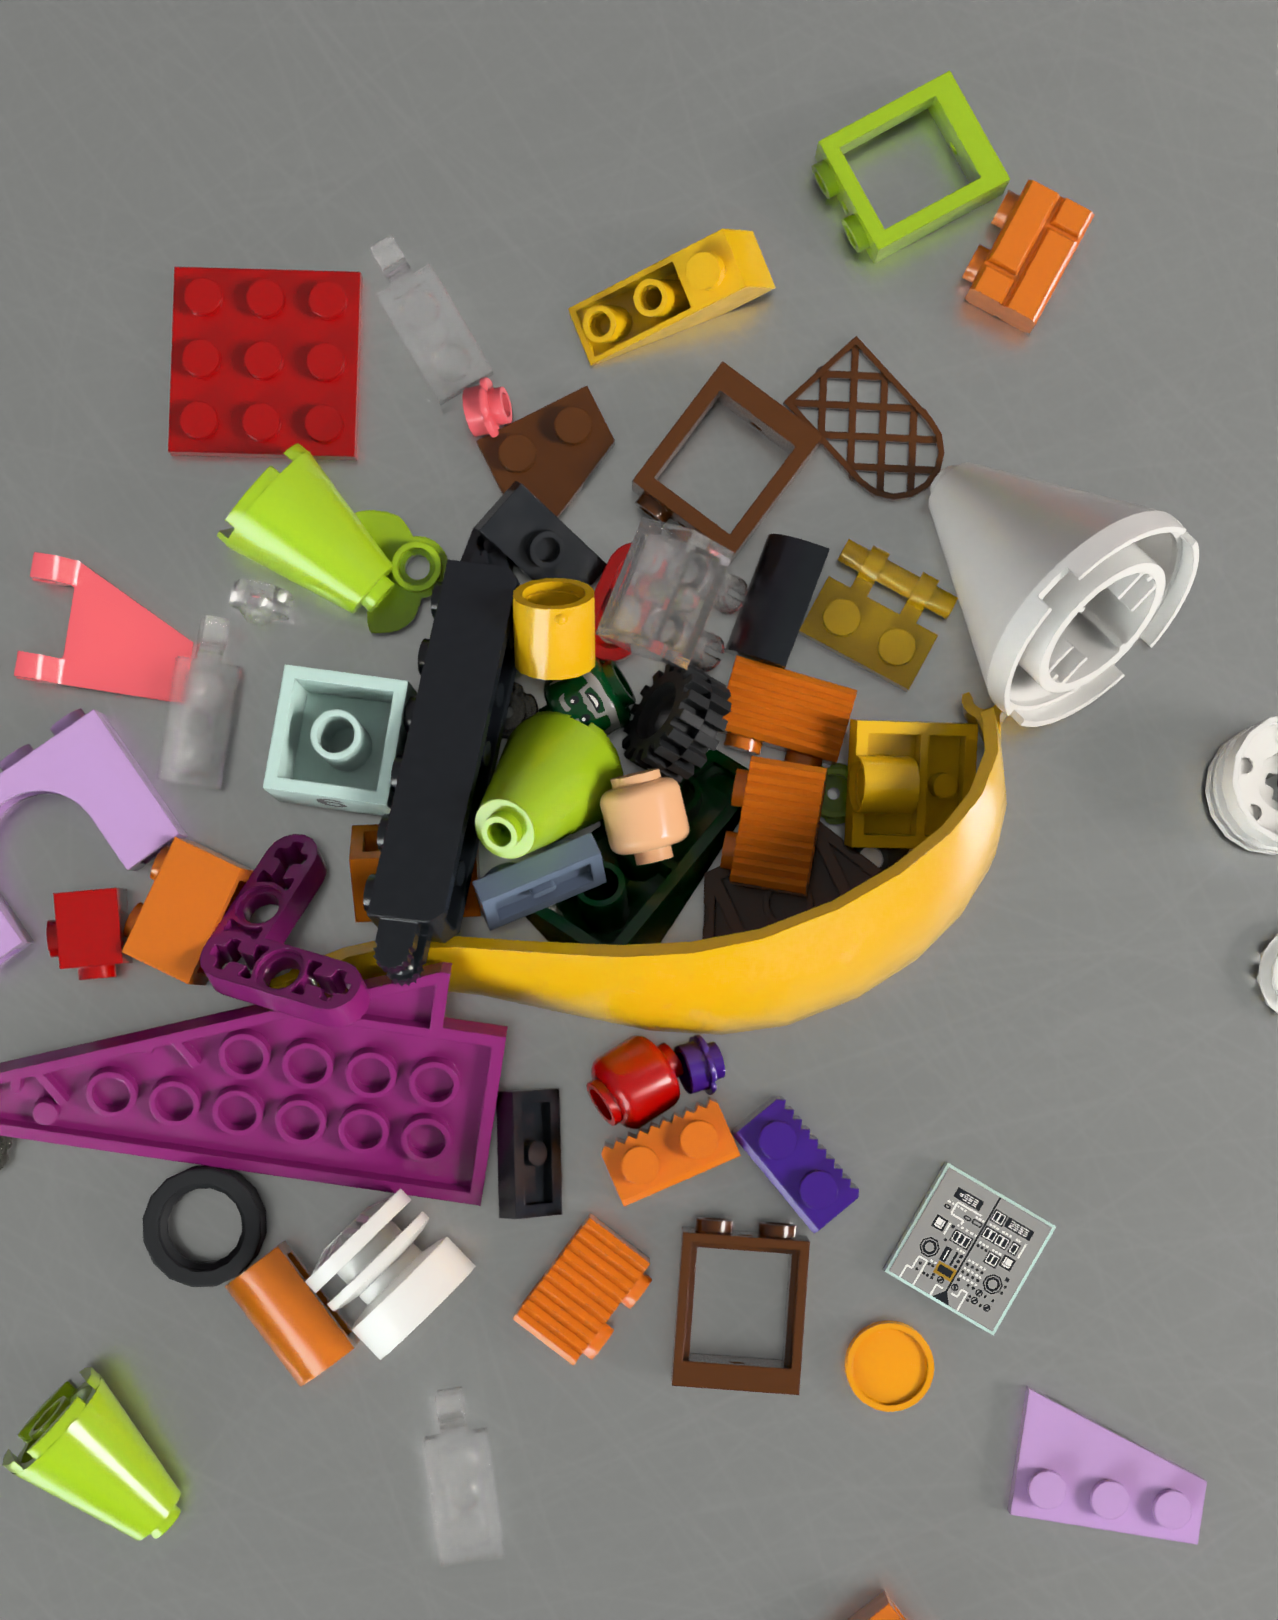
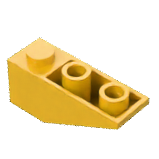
[568,228,776,365]

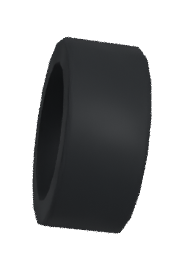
[142,1165,267,1287]

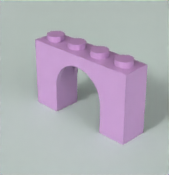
[0,708,188,966]

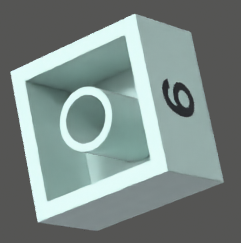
[263,664,417,816]

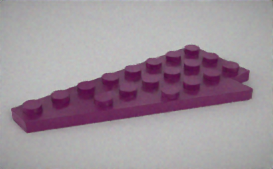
[0,962,508,1206]

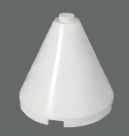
[929,462,1199,727]

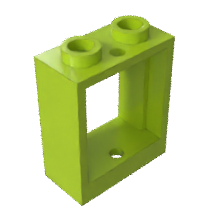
[811,70,1010,264]

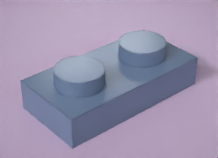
[472,832,607,931]

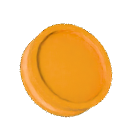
[845,1320,934,1412]

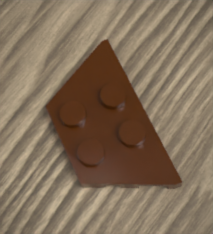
[702,822,882,939]

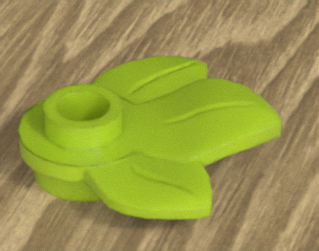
[355,510,448,634]

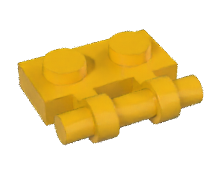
[799,539,958,692]

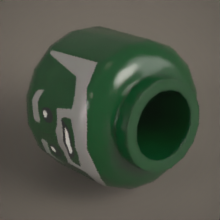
[539,657,636,737]

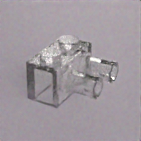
[595,517,748,672]

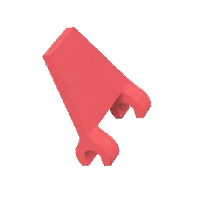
[14,552,194,704]

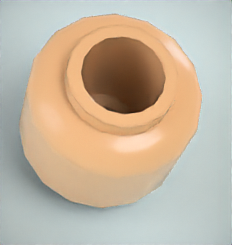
[600,768,689,865]

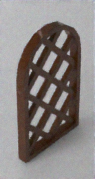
[783,336,945,501]

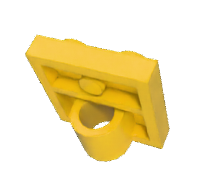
[844,719,978,849]

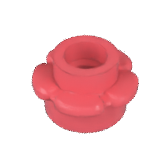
[462,377,513,438]

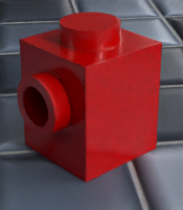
[46,888,133,980]

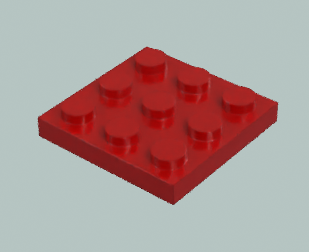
[168,267,363,461]

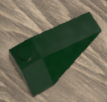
[525,749,749,945]

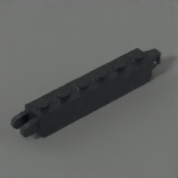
[363,527,520,987]

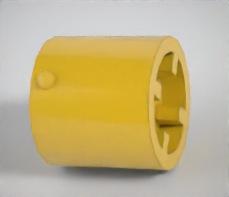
[513,578,596,680]

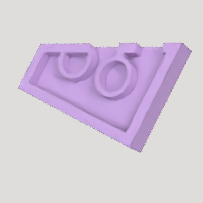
[1007,1386,1207,1545]

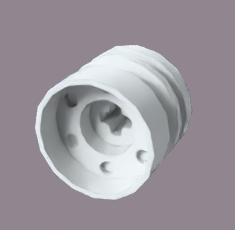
[1205,716,1278,855]
[305,1188,476,1360]

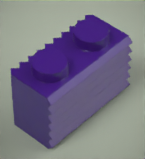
[731,1096,859,1234]

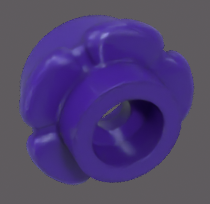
[674,1035,725,1095]

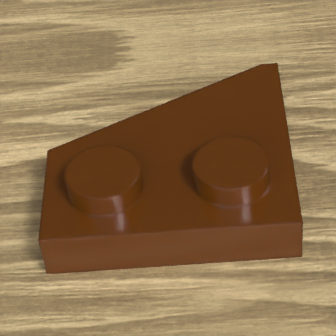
[476,386,615,517]

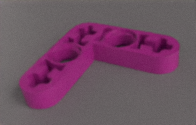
[200,834,371,1028]

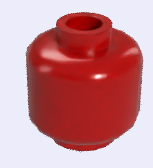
[586,1035,684,1129]

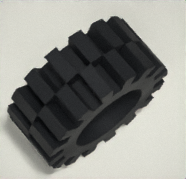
[622,660,732,783]

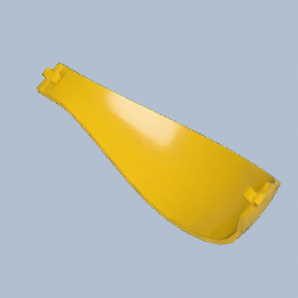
[269,692,1007,1035]

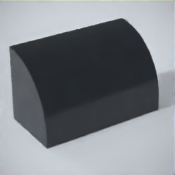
[724,533,830,669]

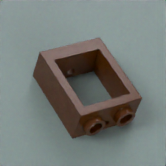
[632,361,823,564]
[671,1217,810,1395]

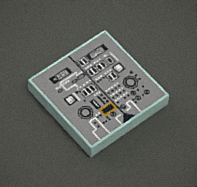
[883,1161,1056,1336]

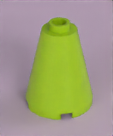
[217,443,395,614]
[475,711,623,859]
[2,1367,181,1541]

